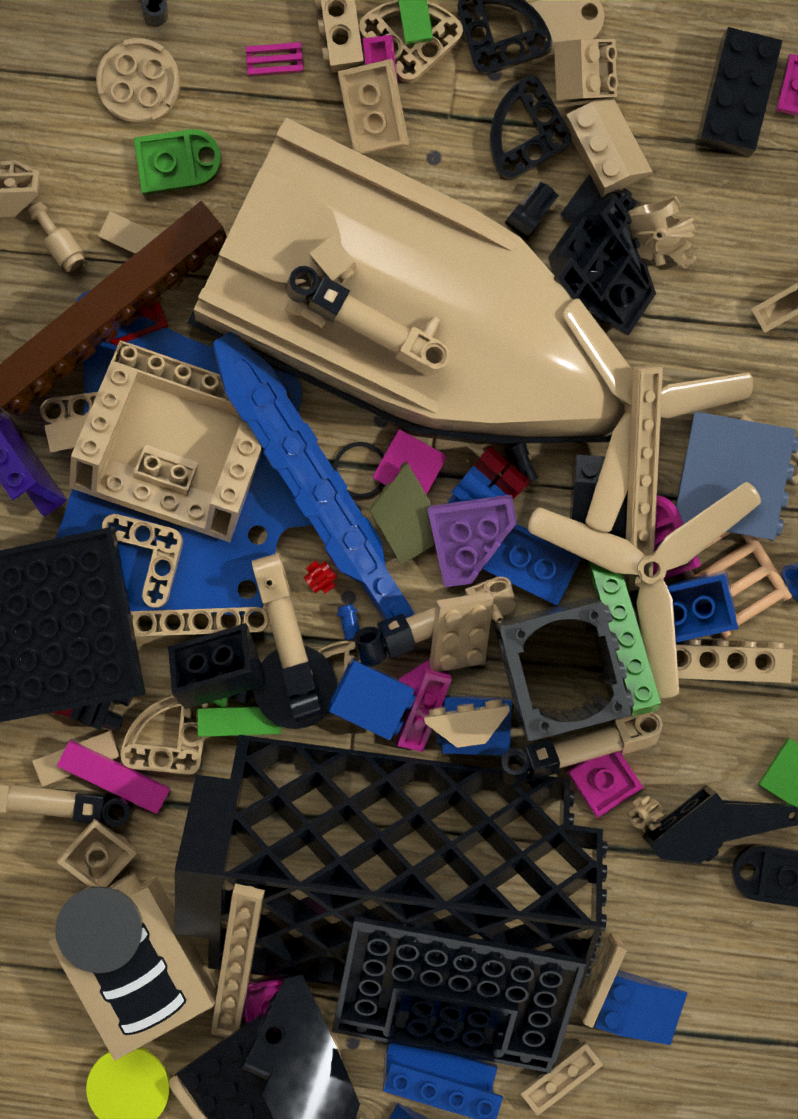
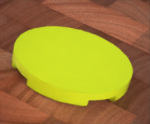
[86,1047,170,1119]

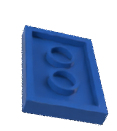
[482,524,582,606]

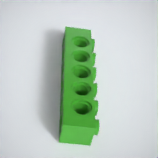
[585,559,661,717]

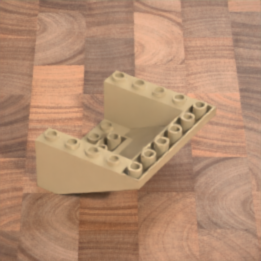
[69,340,263,542]

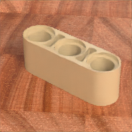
[40,392,98,424]

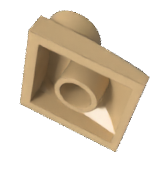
[57,819,137,887]

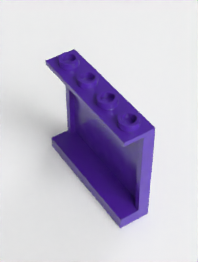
[0,408,67,517]

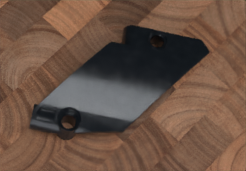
[241,974,360,1119]

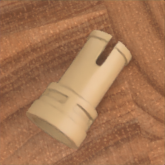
[285,298,327,328]

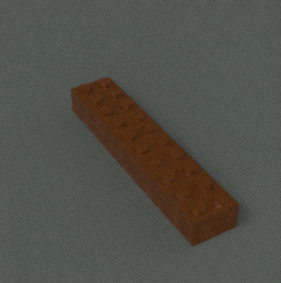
[0,201,227,416]

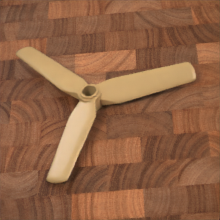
[562,298,753,532]
[528,482,761,698]

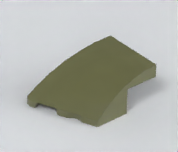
[368,462,435,565]

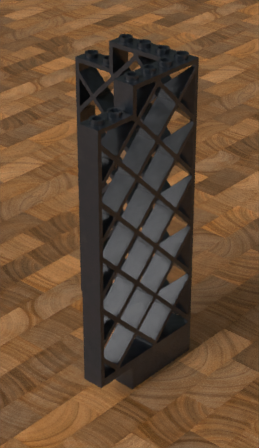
[175,735,608,988]

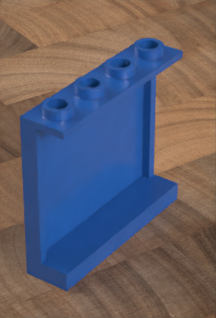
[383,1043,503,1119]

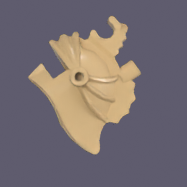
[628,196,697,268]

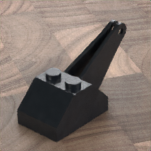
[642,785,798,864]

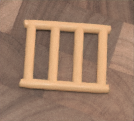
[681,532,792,639]

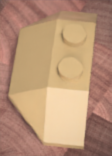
[0,160,40,217]

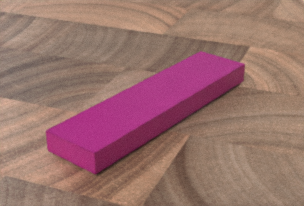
[57,739,170,814]

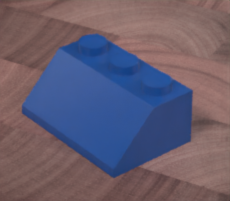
[666,570,739,643]

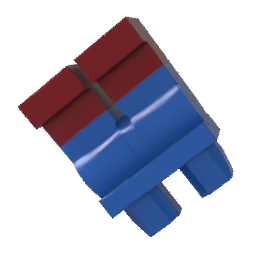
[448,446,530,503]

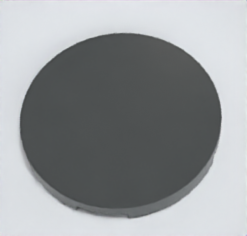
[56,886,143,973]

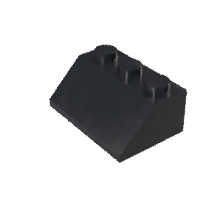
[168,623,264,709]

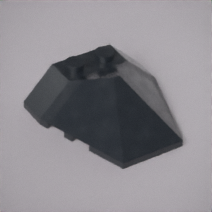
[548,194,656,335]

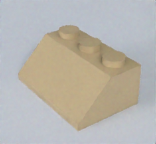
[565,99,652,198]

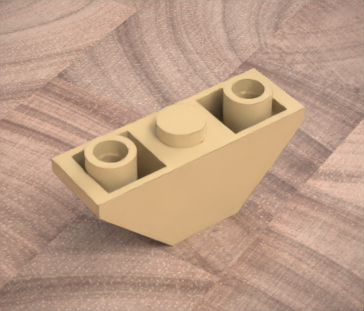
[424,700,510,748]

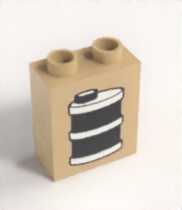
[49,873,218,1061]

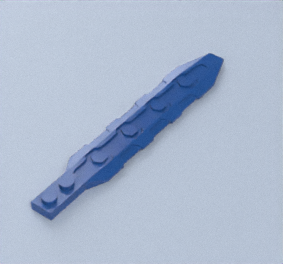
[212,332,415,620]

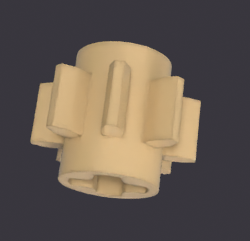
[628,796,664,832]

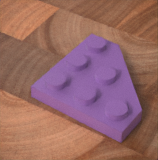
[428,495,517,587]

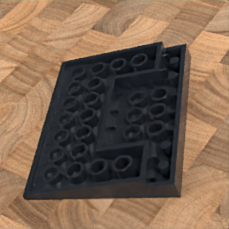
[332,916,586,1073]

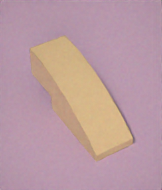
[751,283,798,333]

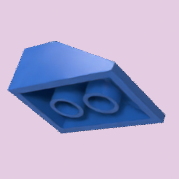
[594,970,687,1045]

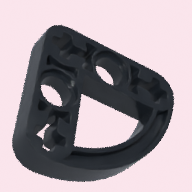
[458,0,553,75]
[490,76,571,180]

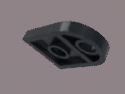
[732,844,798,907]

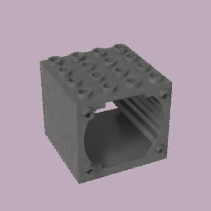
[493,597,634,741]

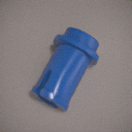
[336,604,360,640]

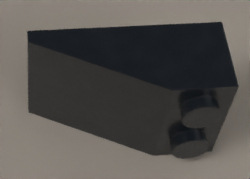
[570,455,628,539]

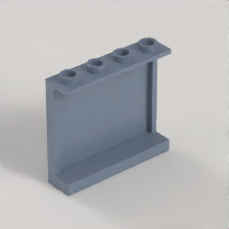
[676,411,798,541]

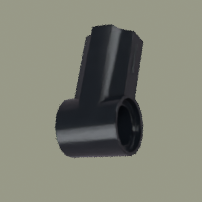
[505,181,559,241]

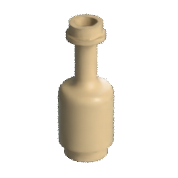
[28,202,85,272]

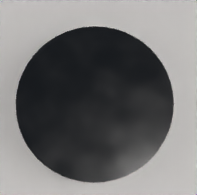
[254,646,337,729]

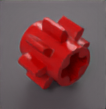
[303,560,338,594]

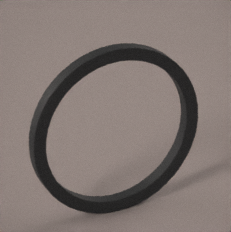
[333,442,384,498]

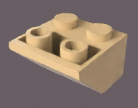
[554,39,618,100]

